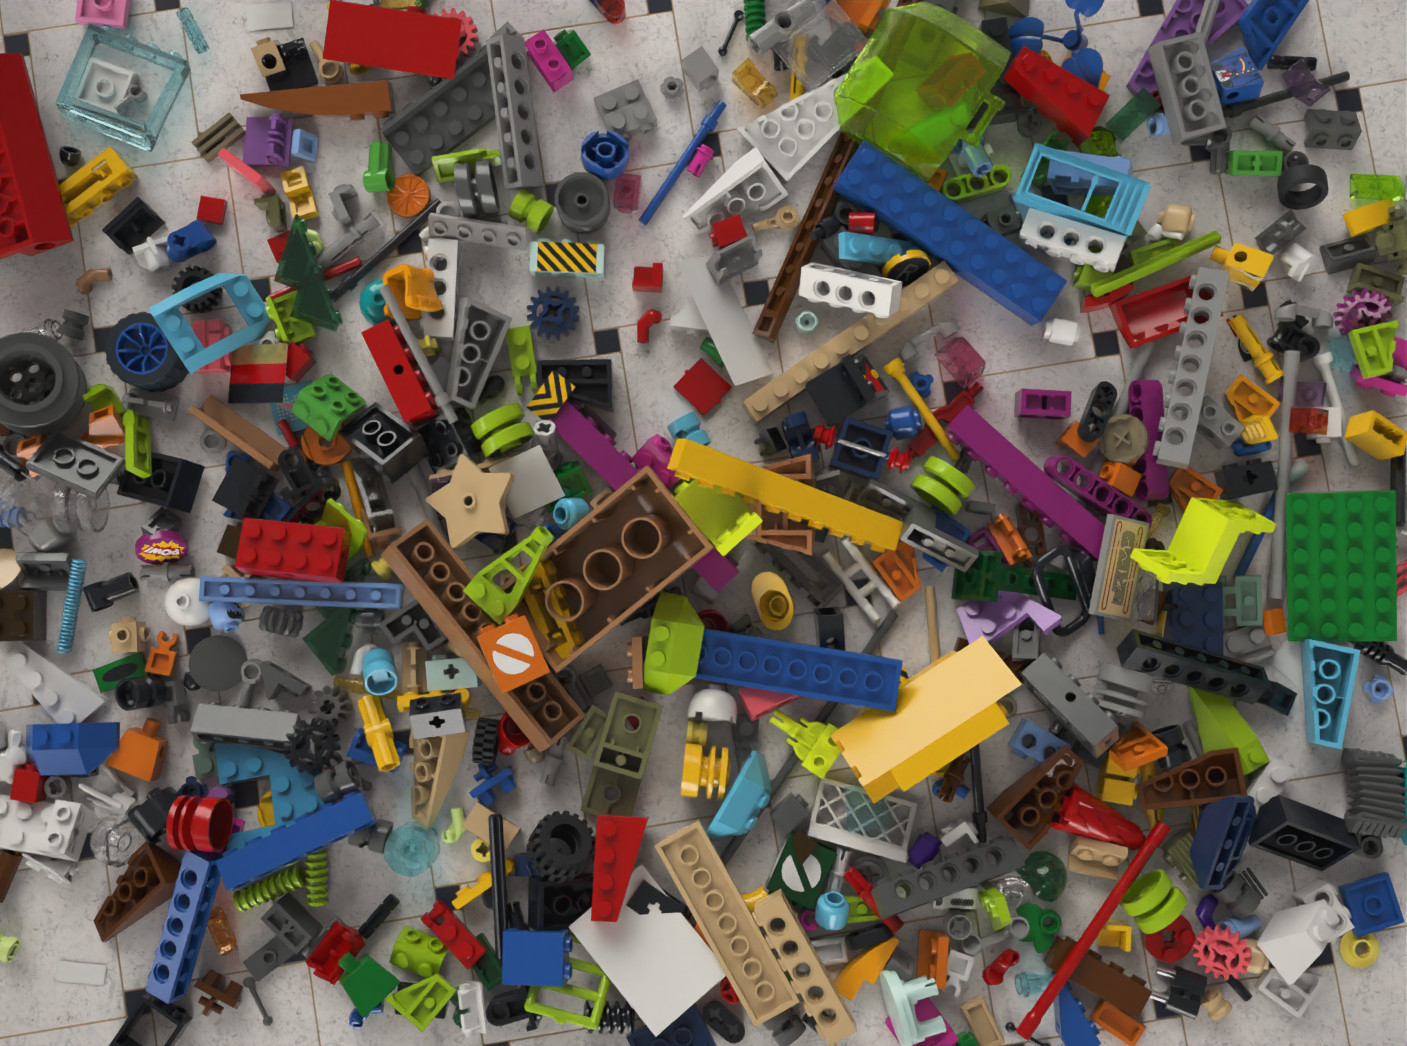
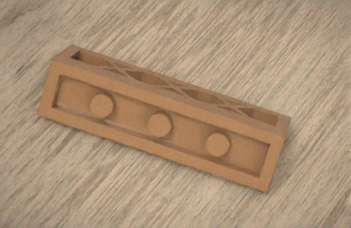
[189,395,291,472]

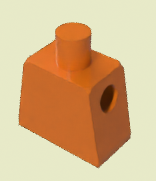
[106,718,168,782]

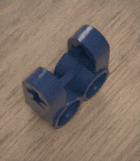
[781,411,820,463]

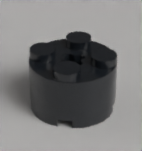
[127,787,180,845]

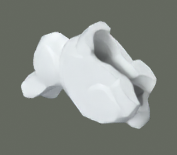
[0,730,30,784]

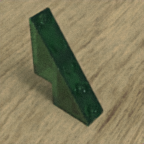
[274,214,343,332]
[302,558,372,675]

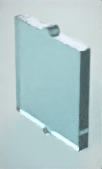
[844,785,890,832]

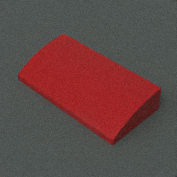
[1109,273,1224,349]

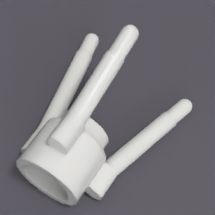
[79,761,137,817]

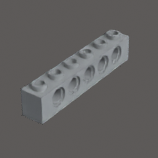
[486,34,543,191]

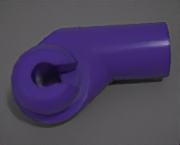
[1195,894,1218,930]

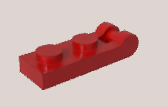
[421,899,487,969]

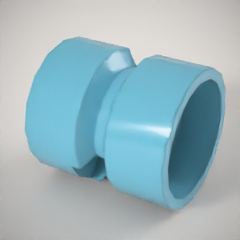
[667,412,711,446]
[362,648,398,696]

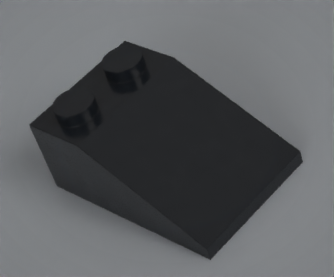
[338,402,430,484]
[117,452,205,514]
[528,874,594,931]

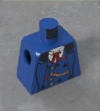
[1210,47,1264,105]

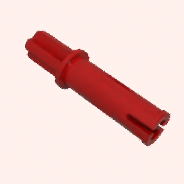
[843,867,904,933]

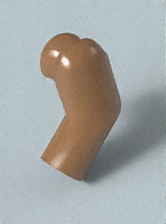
[76,269,112,294]

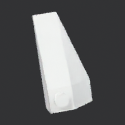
[683,147,789,235]

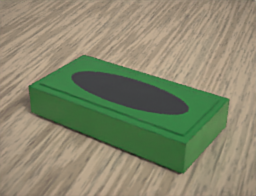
[93,652,151,693]

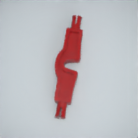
[907,382,984,460]

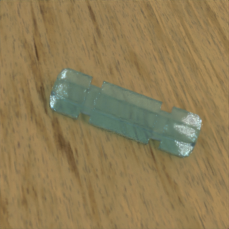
[176,7,209,54]

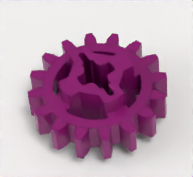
[1333,288,1393,340]

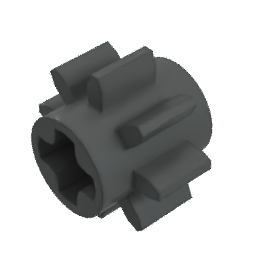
[356,608,385,634]

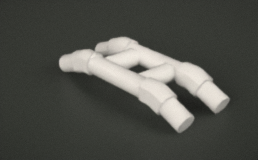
[821,535,901,624]

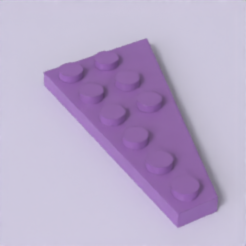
[1126,0,1249,104]

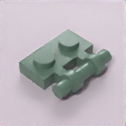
[1217,575,1263,626]

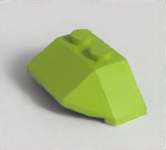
[644,591,705,695]

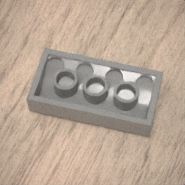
[1148,32,1226,144]

